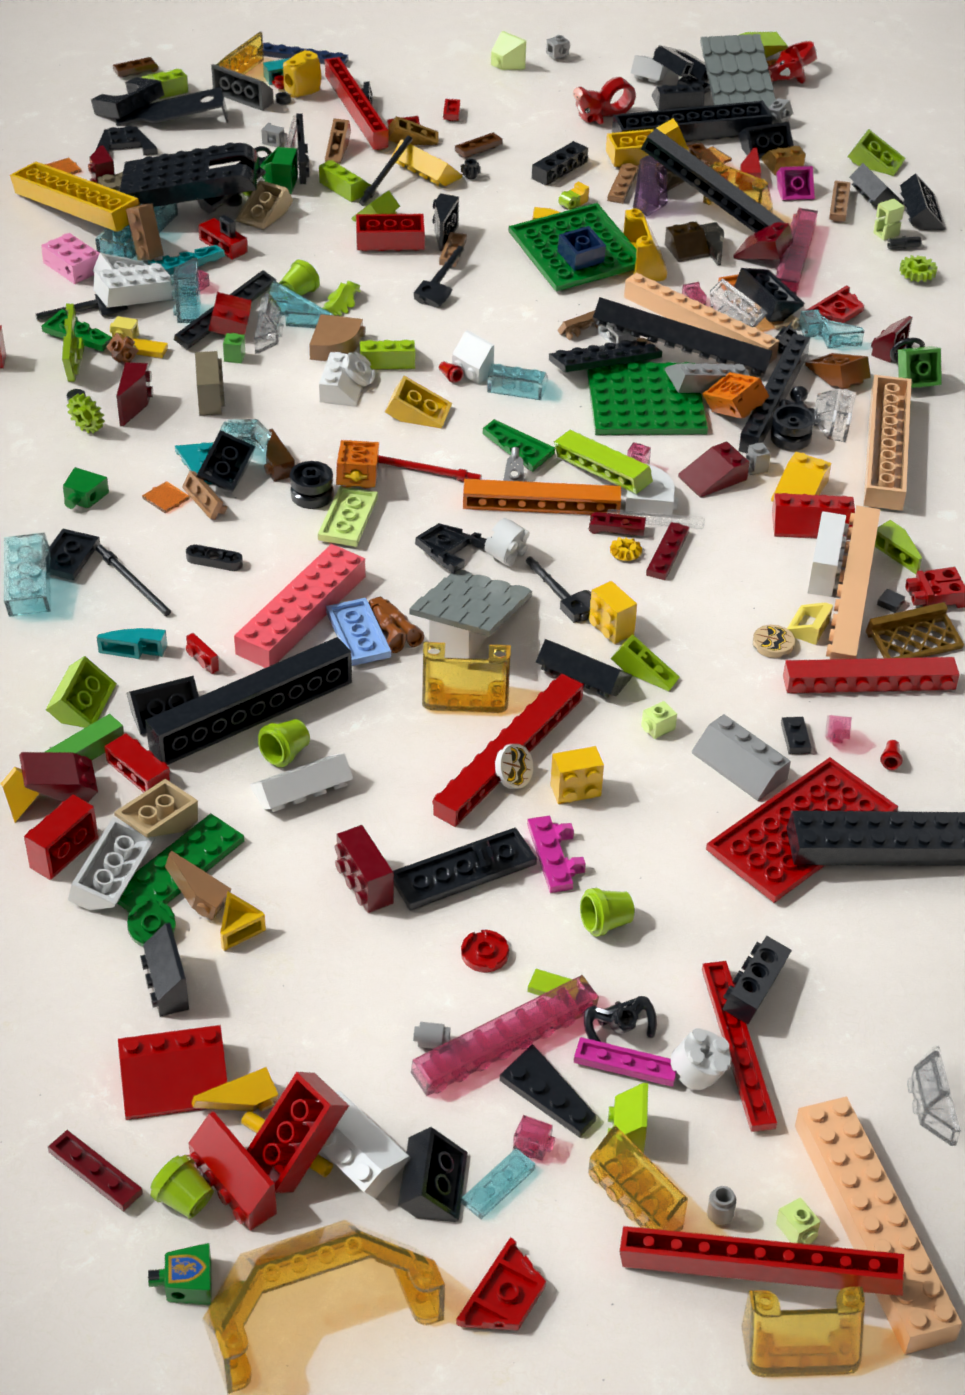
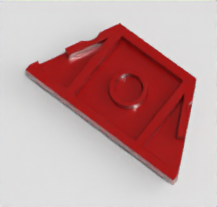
[804,285,864,325]
[456,1237,546,1331]

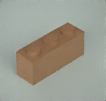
[126,204,164,261]

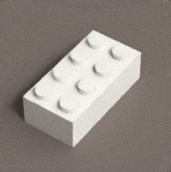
[93,263,174,308]
[807,511,849,597]

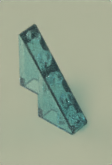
[267,281,333,328]
[220,419,271,451]

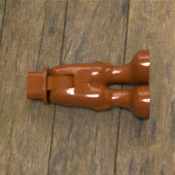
[368,596,425,653]

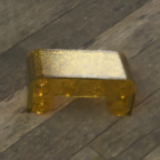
[422,642,511,713]

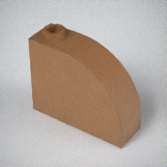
[309,314,366,361]

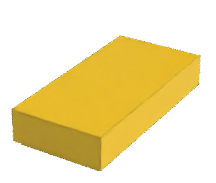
[133,338,168,358]

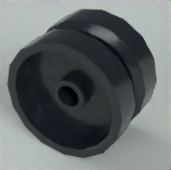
[770,404,815,451]
[290,461,334,509]

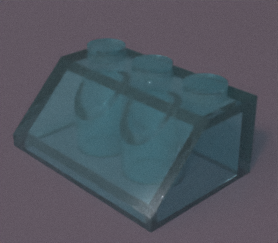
[171,258,201,323]
[487,364,549,400]

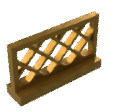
[865,602,964,658]

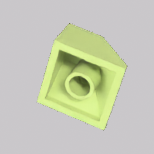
[491,31,526,70]

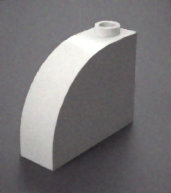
[625,463,678,517]

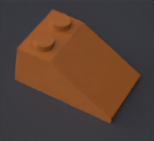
[805,353,871,389]

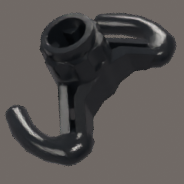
[583,996,657,1042]

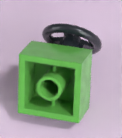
[890,337,942,388]

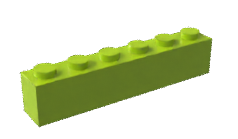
[554,430,653,494]

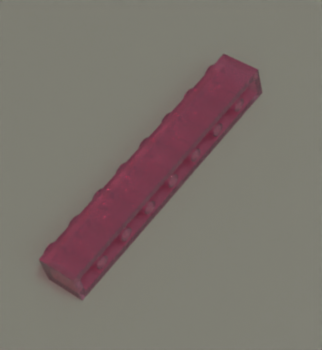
[775,208,818,294]
[411,975,599,1096]

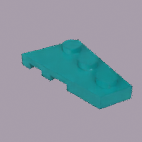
[175,442,213,485]

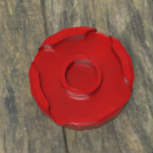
[461,930,509,973]

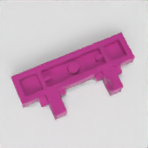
[527,815,586,893]

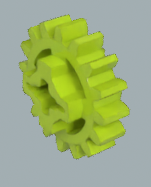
[899,255,938,282]
[67,393,105,434]

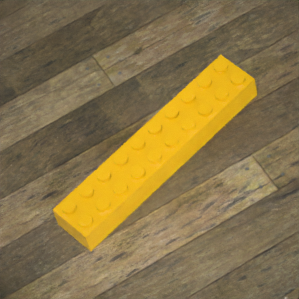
[10,161,139,232]

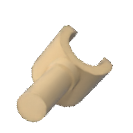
[774,315,800,330]

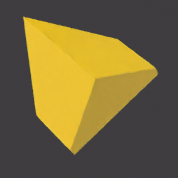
[0,767,40,823]
[220,891,266,951]

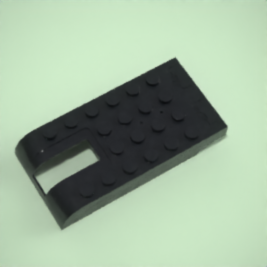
[120,143,259,207]

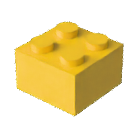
[589,581,637,644]
[550,746,604,804]

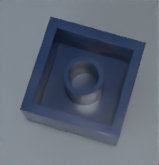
[557,226,606,271]

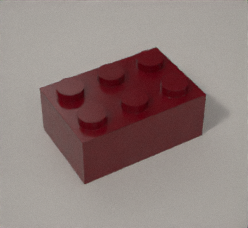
[334,825,394,913]

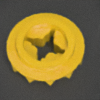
[610,537,642,561]

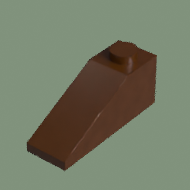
[264,428,295,482]

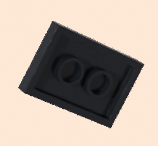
[36,528,100,580]

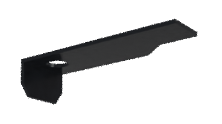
[116,87,229,126]

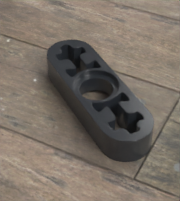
[186,544,243,571]

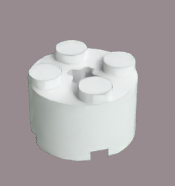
[485,518,530,567]
[671,1028,731,1090]

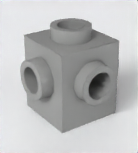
[546,35,570,59]
[768,99,793,123]

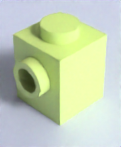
[641,701,677,739]
[776,1197,821,1244]

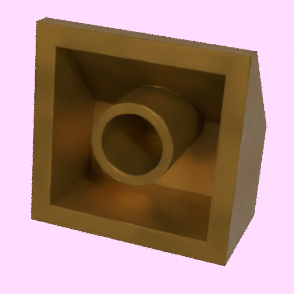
[761,146,806,175]

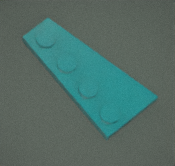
[148,245,225,276]

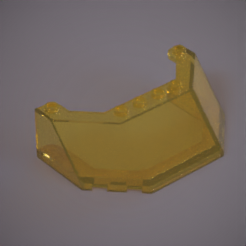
[203,1220,445,1394]

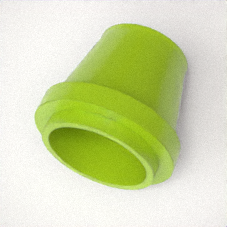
[279,259,320,300]
[258,719,310,767]
[580,888,635,936]
[150,1154,214,1219]

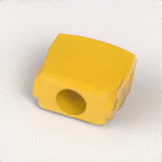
[283,50,321,98]

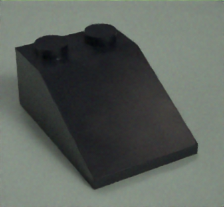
[432,193,459,251]
[196,430,256,493]

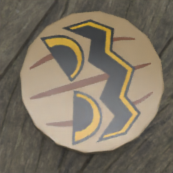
[753,624,795,658]

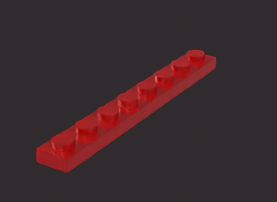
[702,961,777,1132]

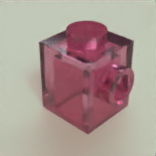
[825,715,852,743]
[513,1115,555,1161]

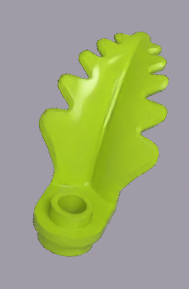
[321,281,361,316]

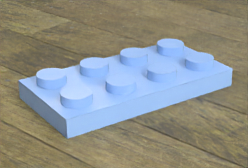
[326,598,391,666]

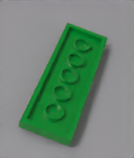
[117,813,245,912]

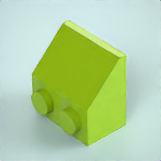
[351,190,401,222]
[607,1083,648,1158]

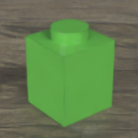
[223,333,246,363]

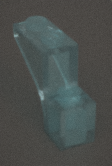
[799,310,864,349]

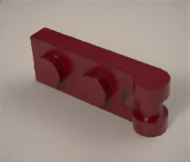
[588,512,646,536]

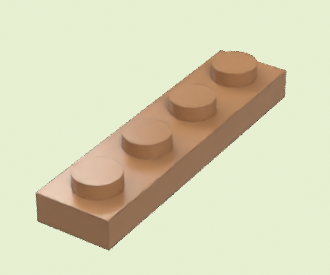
[607,163,638,204]
[829,180,851,222]

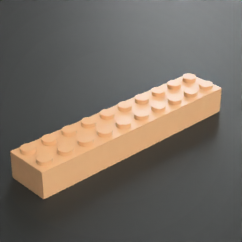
[863,375,911,511]
[795,1096,962,1355]

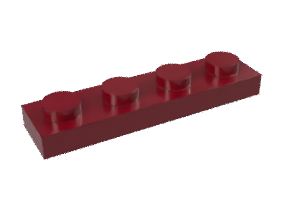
[646,522,690,580]
[48,1130,143,1212]

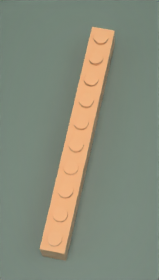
[624,273,779,363]
[826,505,881,659]

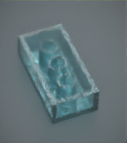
[4,532,51,617]

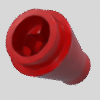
[439,361,463,382]
[880,740,903,770]

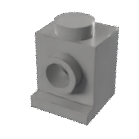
[261,123,287,147]
[746,442,771,475]

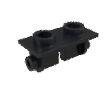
[775,322,797,354]

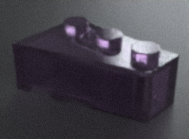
[633,155,668,216]

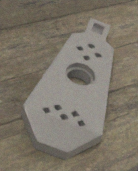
[503,447,525,482]

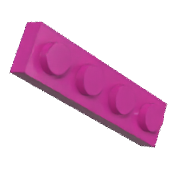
[573,1037,677,1087]

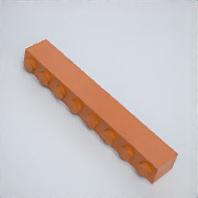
[463,479,621,515]

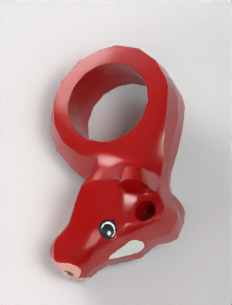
[768,41,817,84]
[573,77,636,124]

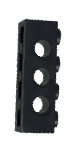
[531,141,588,186]
[722,935,792,1025]

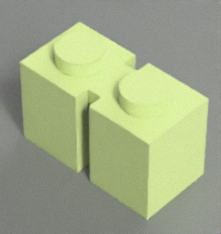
[873,199,905,241]

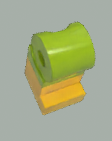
[558,181,589,210]

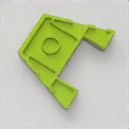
[62,303,85,382]

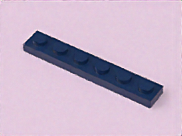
[258,42,349,65]

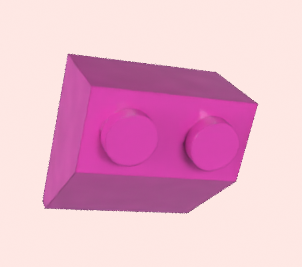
[776,166,815,200]

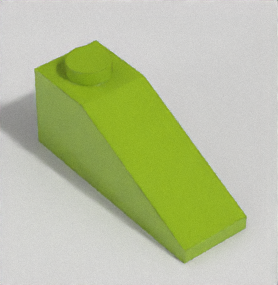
[874,520,922,574]
[610,634,680,691]

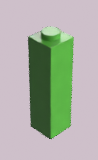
[45,714,124,760]

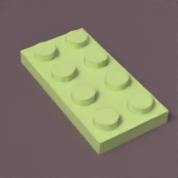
[318,486,378,547]

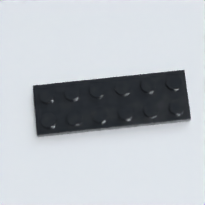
[549,338,662,373]
[393,827,537,910]

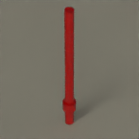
[379,455,482,481]

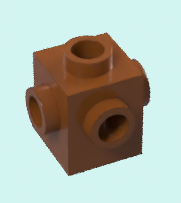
[106,333,139,363]

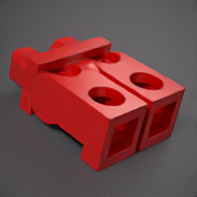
[905,567,965,608]

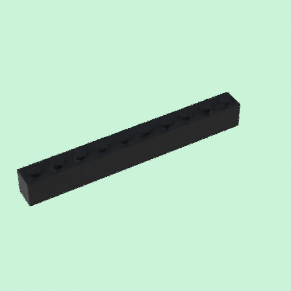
[641,128,785,233]
[593,297,772,376]
[738,334,810,454]

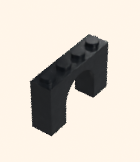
[652,45,708,82]
[91,77,165,119]

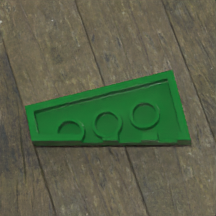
[41,309,112,352]
[483,419,555,472]

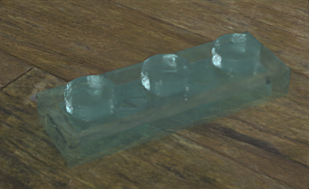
[461,1148,536,1220]

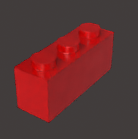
[198,218,248,260]
[105,733,170,793]

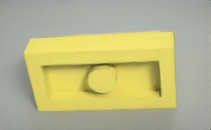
[787,602,833,645]

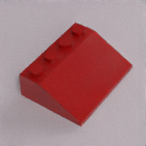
[118,1025,228,1120]

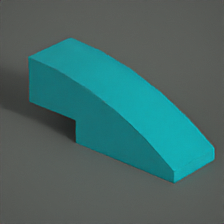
[97,628,168,659]

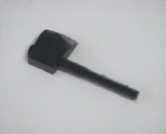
[413,246,464,307]
[35,294,129,320]
[526,556,591,623]

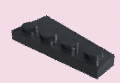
[499,1044,596,1138]

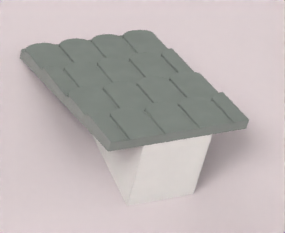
[700,34,776,107]
[409,570,532,669]

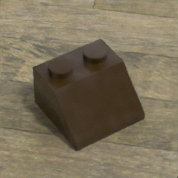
[664,221,709,262]

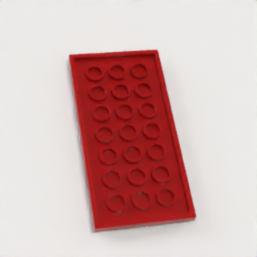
[706,757,898,903]

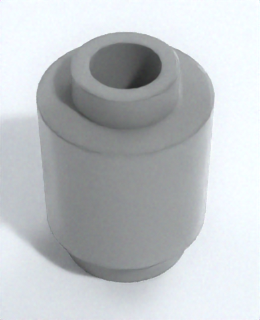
[413,1022,451,1049]
[707,1186,737,1225]

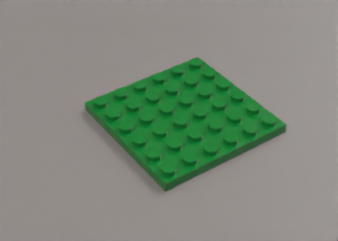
[508,203,637,292]
[586,362,708,435]

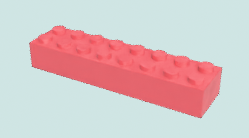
[234,544,366,668]

